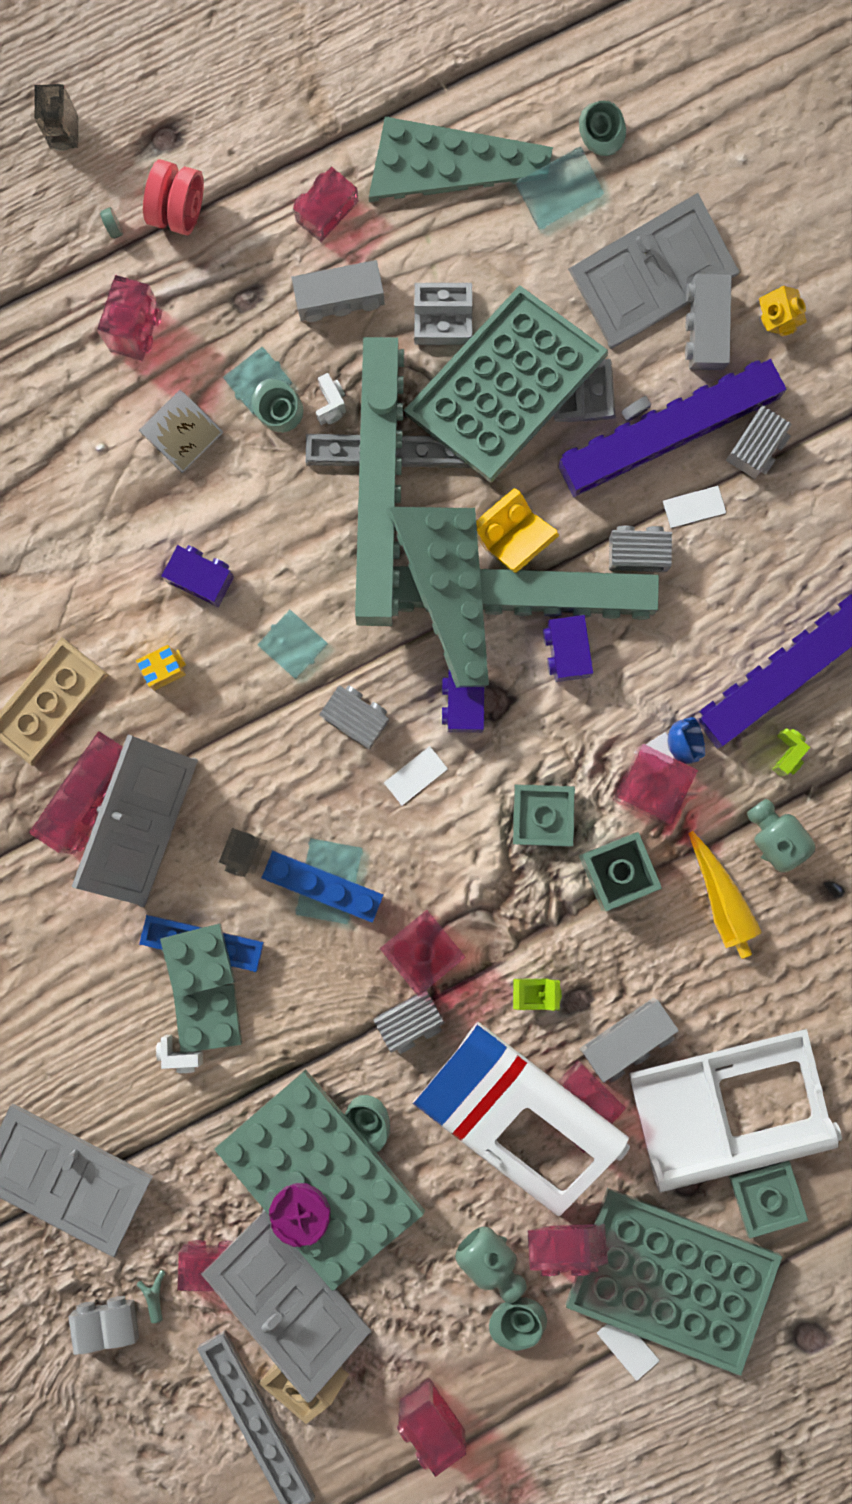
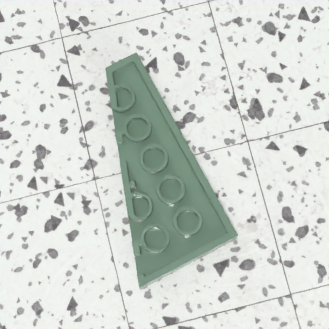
[369,117,553,202]
[386,507,489,688]

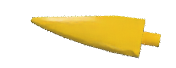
[688,831,762,959]

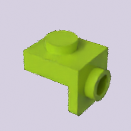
[771,728,810,777]
[513,978,562,1011]

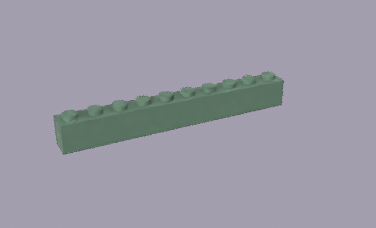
[355,337,404,626]
[393,566,659,620]

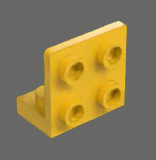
[476,488,559,573]

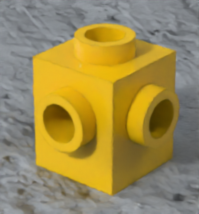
[759,286,807,336]

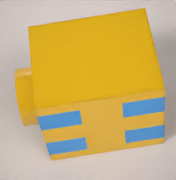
[136,645,186,691]

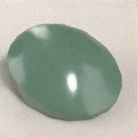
[579,101,626,156]
[252,379,303,433]
[345,1095,390,1152]
[489,1297,547,1351]

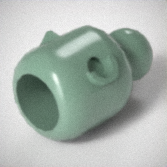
[747,799,816,873]
[455,1226,527,1303]

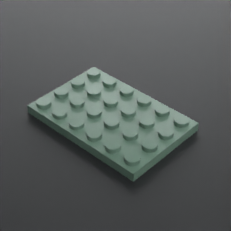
[404,285,608,483]
[214,1069,425,1291]
[565,1187,782,1376]

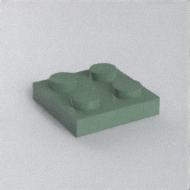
[513,784,575,847]
[160,923,235,998]
[173,984,242,1053]
[729,1161,808,1238]

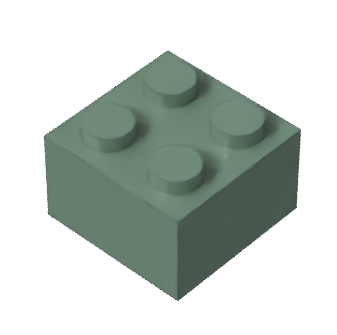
[579,832,662,912]

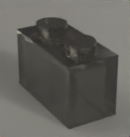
[34,84,78,151]
[219,828,268,877]

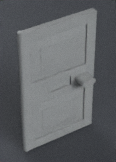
[568,193,740,349]
[72,735,198,907]
[0,1104,153,1257]
[201,1209,371,1403]

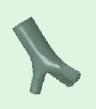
[137,1270,166,1323]

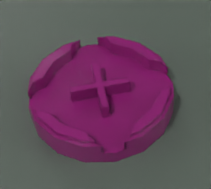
[269,1183,331,1247]

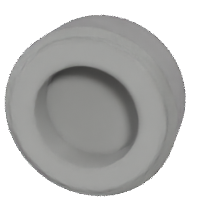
[621,396,652,421]

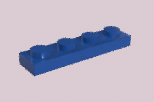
[261,850,384,923]
[139,915,264,972]

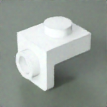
[316,373,346,425]
[156,1035,203,1073]

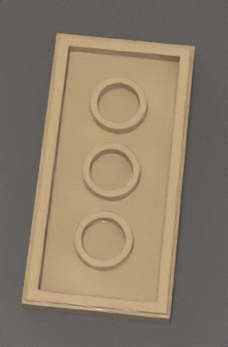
[0,637,109,766]

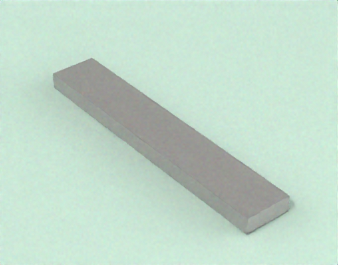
[305,434,472,468]
[197,1330,315,1504]

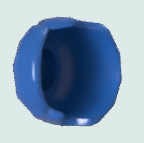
[667,717,705,764]

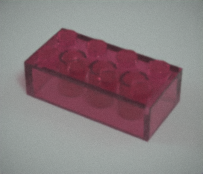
[29,731,124,854]

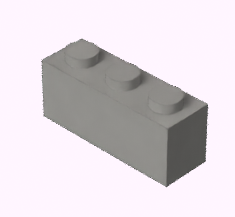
[291,260,385,322]
[685,274,732,370]
[579,998,679,1083]

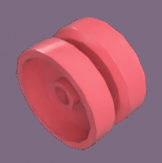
[143,159,204,236]

